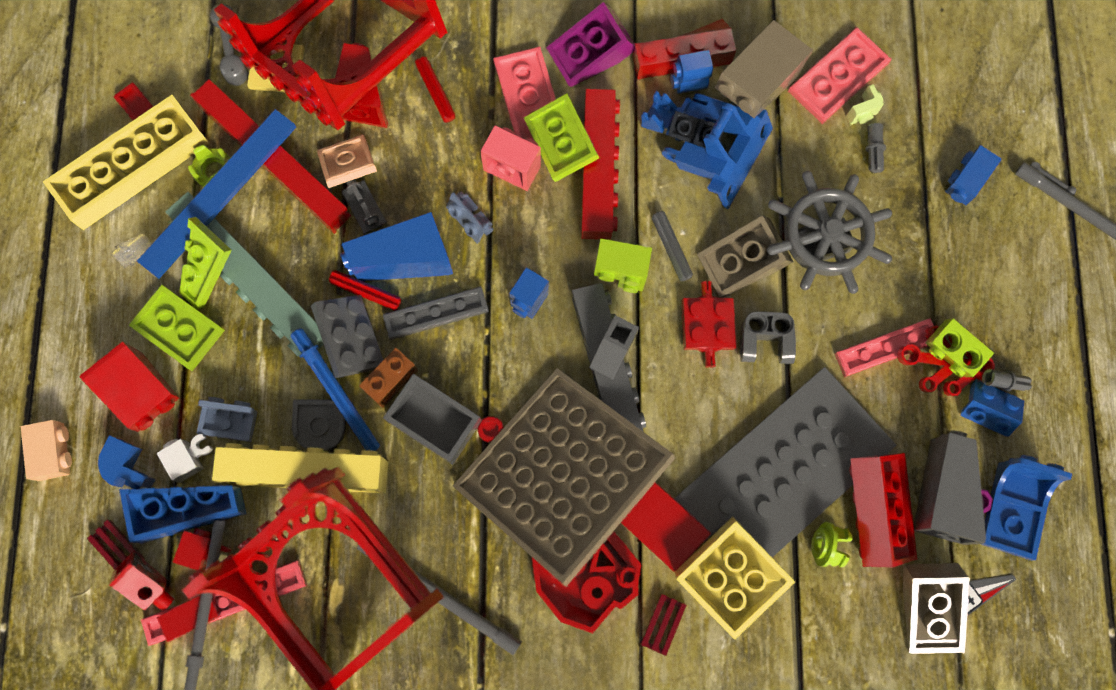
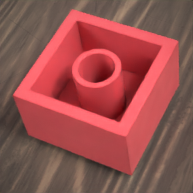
[481,126,541,191]

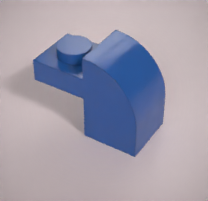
[98,435,156,489]

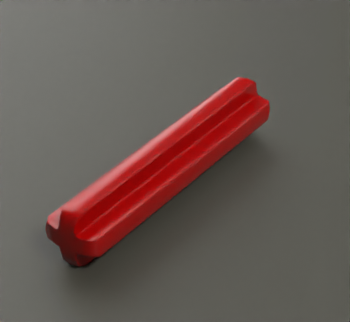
[415,56,456,123]
[329,270,401,311]

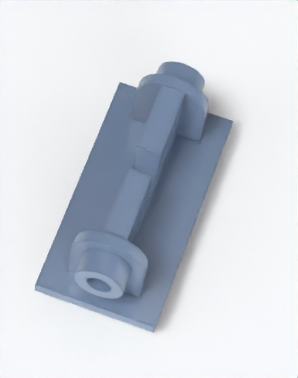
[446,192,493,244]

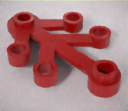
[897,326,995,396]

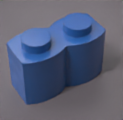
[671,50,713,94]

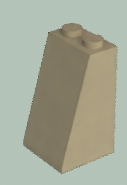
[715,20,813,118]

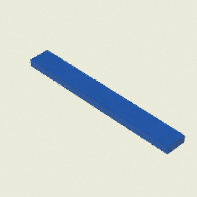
[137,109,296,279]

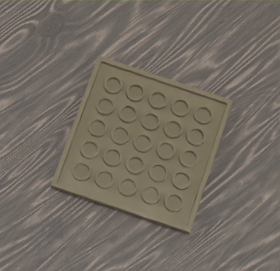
[453,368,675,587]

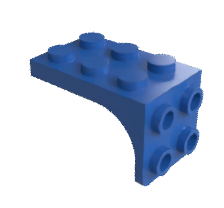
[981,455,1072,561]

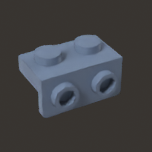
[197,397,258,442]

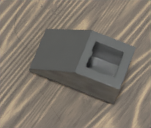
[589,315,639,380]

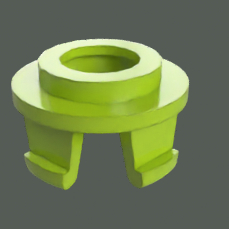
[188,144,230,187]
[811,522,853,567]

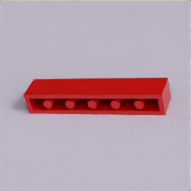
[581,89,620,240]

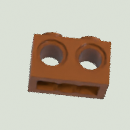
[359,348,418,408]

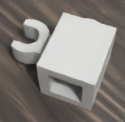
[157,434,213,483]

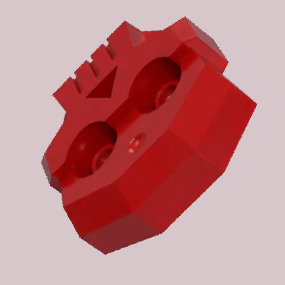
[532,531,642,634]

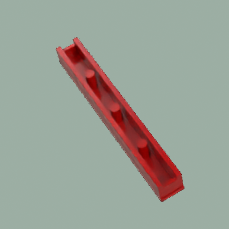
[190,79,351,234]

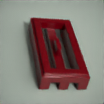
[87,519,146,570]
[640,594,687,656]

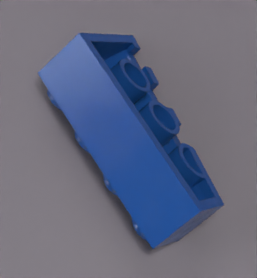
[119,486,247,544]

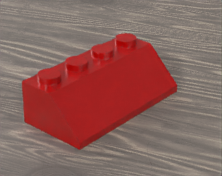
[850,453,917,567]

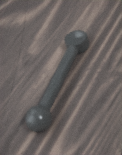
[1030,162,1077,195]

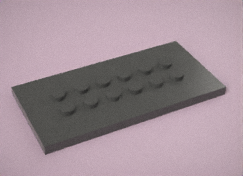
[674,367,897,557]

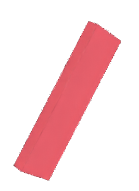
[835,318,935,377]

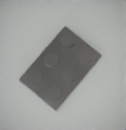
[311,295,383,378]

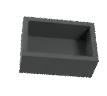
[383,374,481,465]

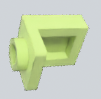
[846,84,884,125]

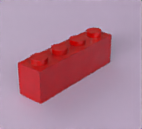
[633,19,737,80]

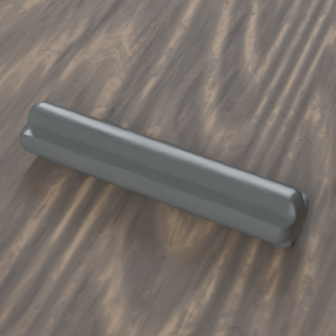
[652,211,693,282]

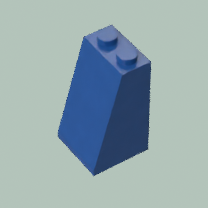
[340,212,453,281]

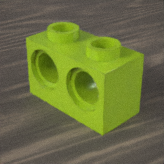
[925,318,994,378]

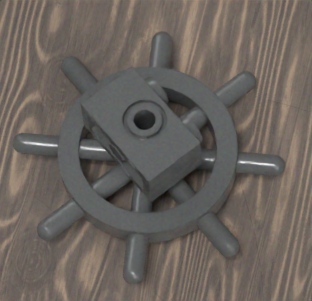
[767,171,892,294]

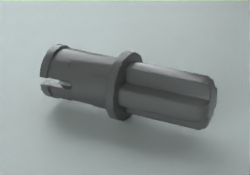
[866,123,886,173]
[982,369,1032,391]

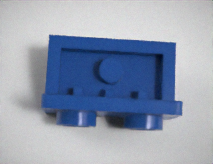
[961,379,1025,437]

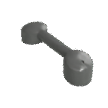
[209,4,248,86]

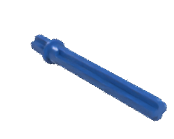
[290,328,380,451]

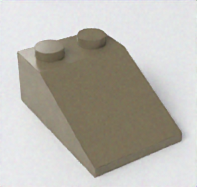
[697,215,793,298]
[903,563,969,653]

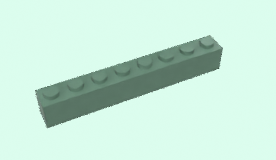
[165,192,324,356]

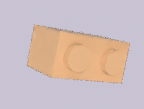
[21,420,72,481]

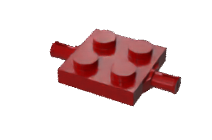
[681,281,736,368]

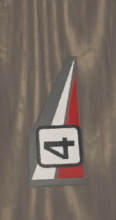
[967,575,1016,616]

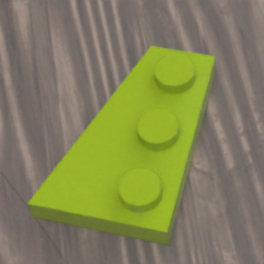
[180,217,232,310]

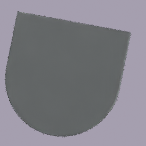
[292,399,346,451]

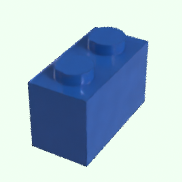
[509,267,549,319]

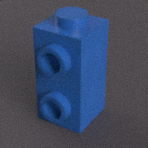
[945,145,1002,205]

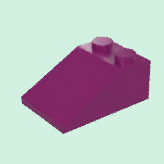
[546,2,635,87]

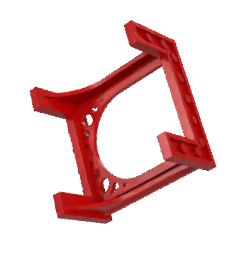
[214,0,448,130]
[182,466,444,690]

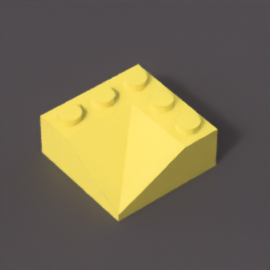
[674,516,795,639]

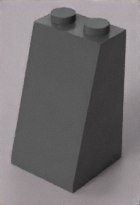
[914,430,986,545]

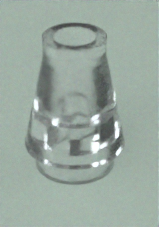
[111,233,152,269]

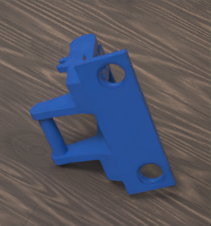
[641,91,773,209]

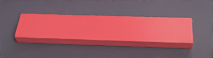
[141,560,307,646]

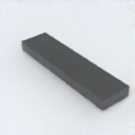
[383,286,489,340]

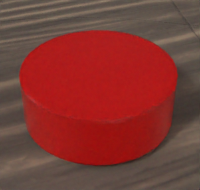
[478,416,504,443]

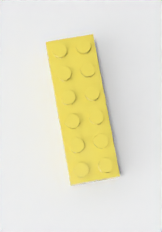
[43,95,209,230]
[212,443,388,493]

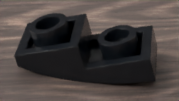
[666,111,724,148]

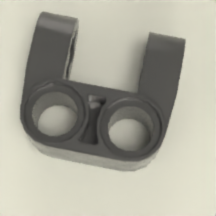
[740,312,796,364]

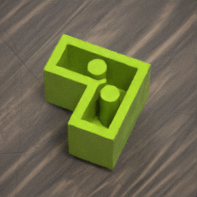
[594,239,652,293]

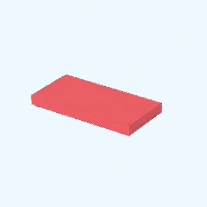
[788,27,892,124]
[493,47,556,140]

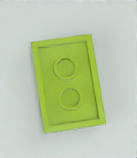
[524,94,599,182]
[129,285,225,371]

